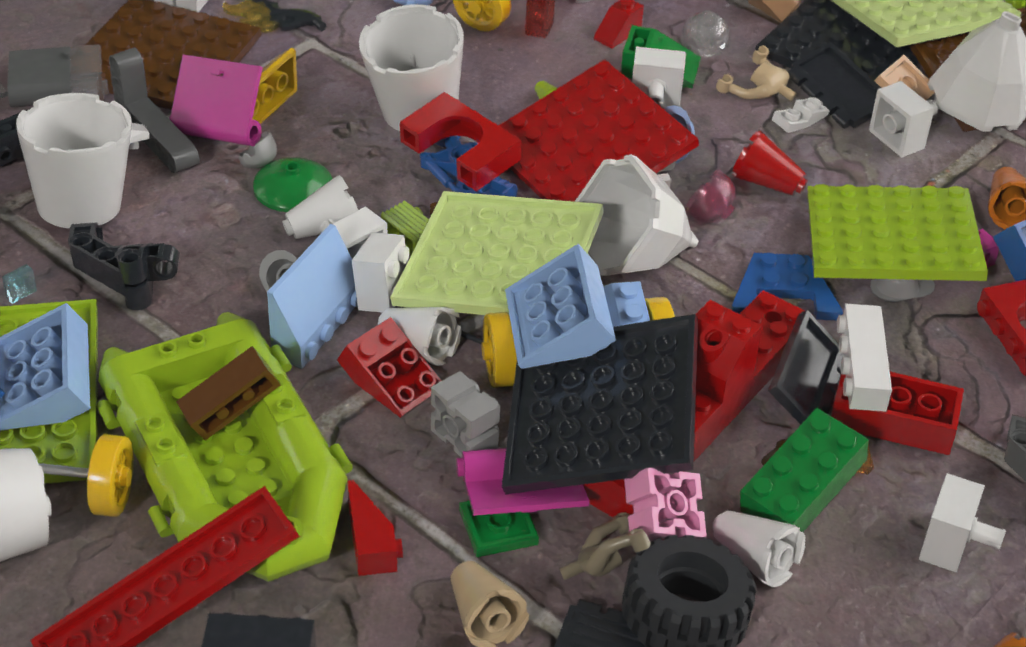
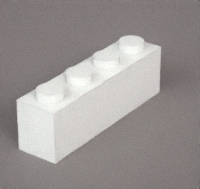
[837,304,892,412]

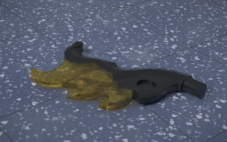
[223,0,327,33]

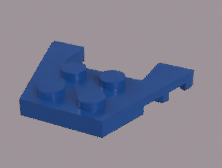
[731,253,843,321]

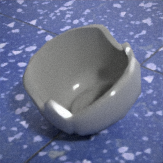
[238,131,277,169]

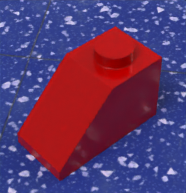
[594,0,644,49]

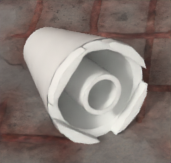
[282,175,358,239]
[378,307,461,365]
[712,510,805,588]

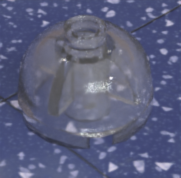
[681,10,729,56]

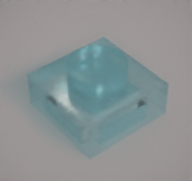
[2,264,37,304]

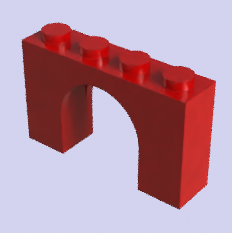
[400,92,521,192]
[977,280,1026,376]

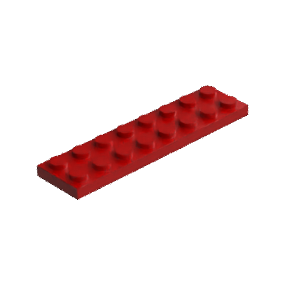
[30,486,300,647]

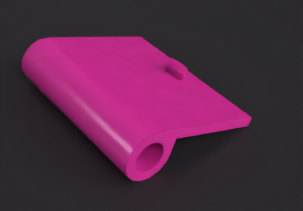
[169,55,263,146]
[456,448,589,516]

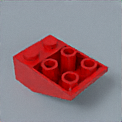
[337,317,442,418]

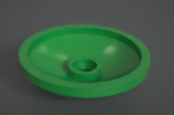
[253,157,333,212]

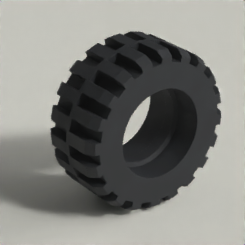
[621,535,756,647]

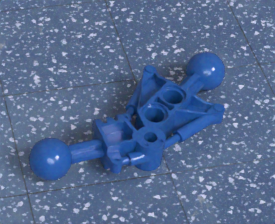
[420,136,518,197]

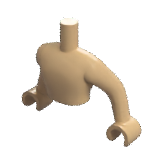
[716,45,797,101]

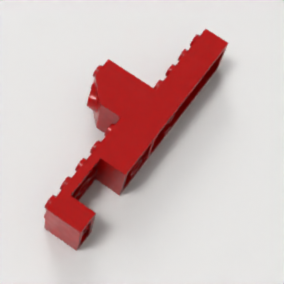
[583,290,813,517]

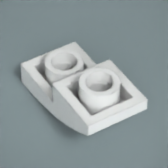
[772,97,830,133]

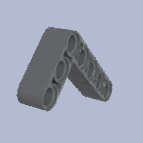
[109,47,200,173]

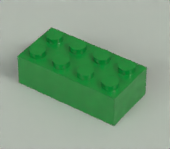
[740,408,869,532]

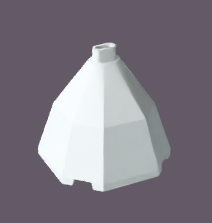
[928,11,1026,132]
[575,154,698,276]

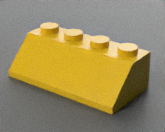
[252,48,298,124]

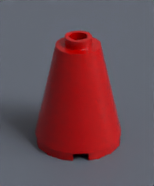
[732,130,808,196]

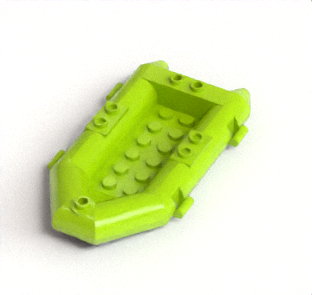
[97,312,353,582]

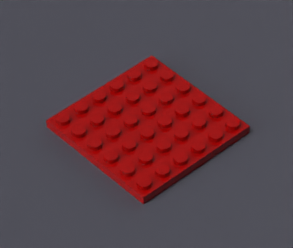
[498,59,699,202]

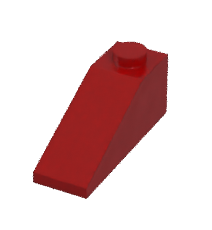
[347,480,403,576]

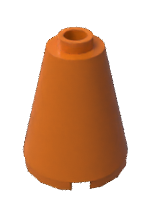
[988,167,1026,229]

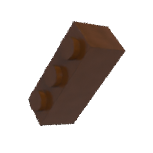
[176,346,281,441]

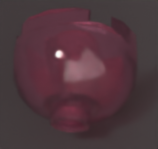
[685,169,736,223]

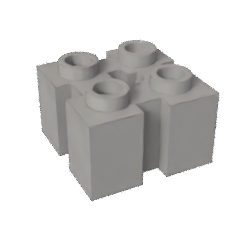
[431,371,500,458]

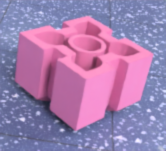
[624,468,707,542]

